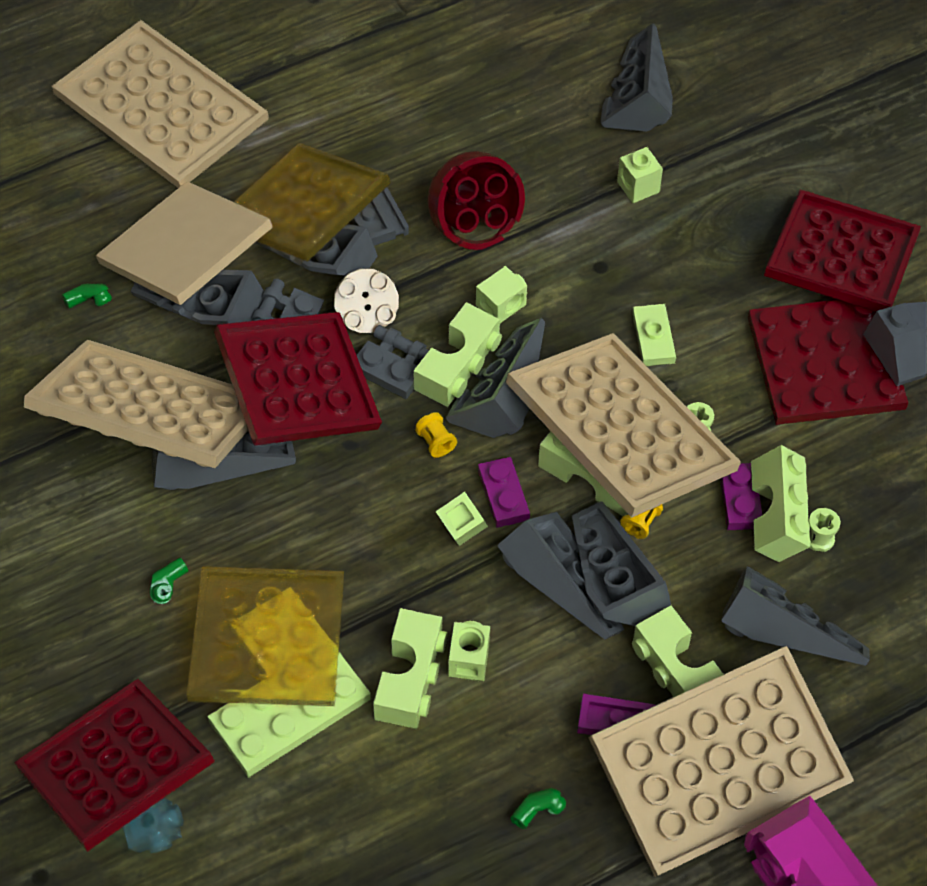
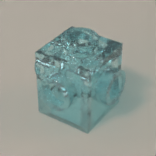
[123,798,184,853]

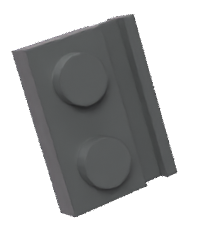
[342,181,409,246]

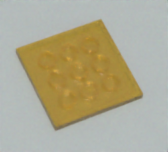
[234,143,391,262]
[187,567,344,706]

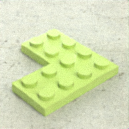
[208,588,371,778]

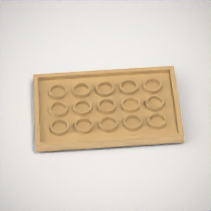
[52,20,269,188]
[506,333,741,518]
[24,339,248,468]
[589,646,854,877]

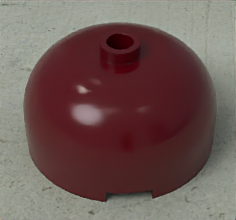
[428,151,525,250]

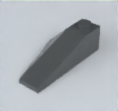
[601,23,673,131]
[255,214,378,276]
[131,270,264,325]
[863,302,927,386]
[446,317,545,438]
[152,433,296,490]
[572,501,672,626]
[497,512,624,639]
[721,566,870,666]

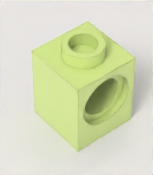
[617,147,663,203]
[476,266,527,323]
[436,492,488,546]
[449,621,490,681]

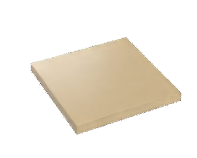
[95,181,273,305]

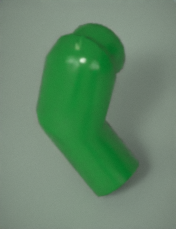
[62,283,112,309]
[149,557,189,604]
[510,788,566,829]

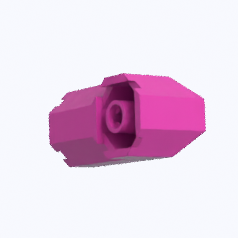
[744,795,878,886]

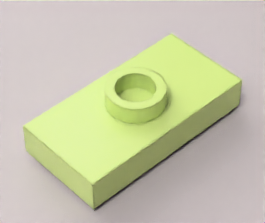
[632,304,676,366]

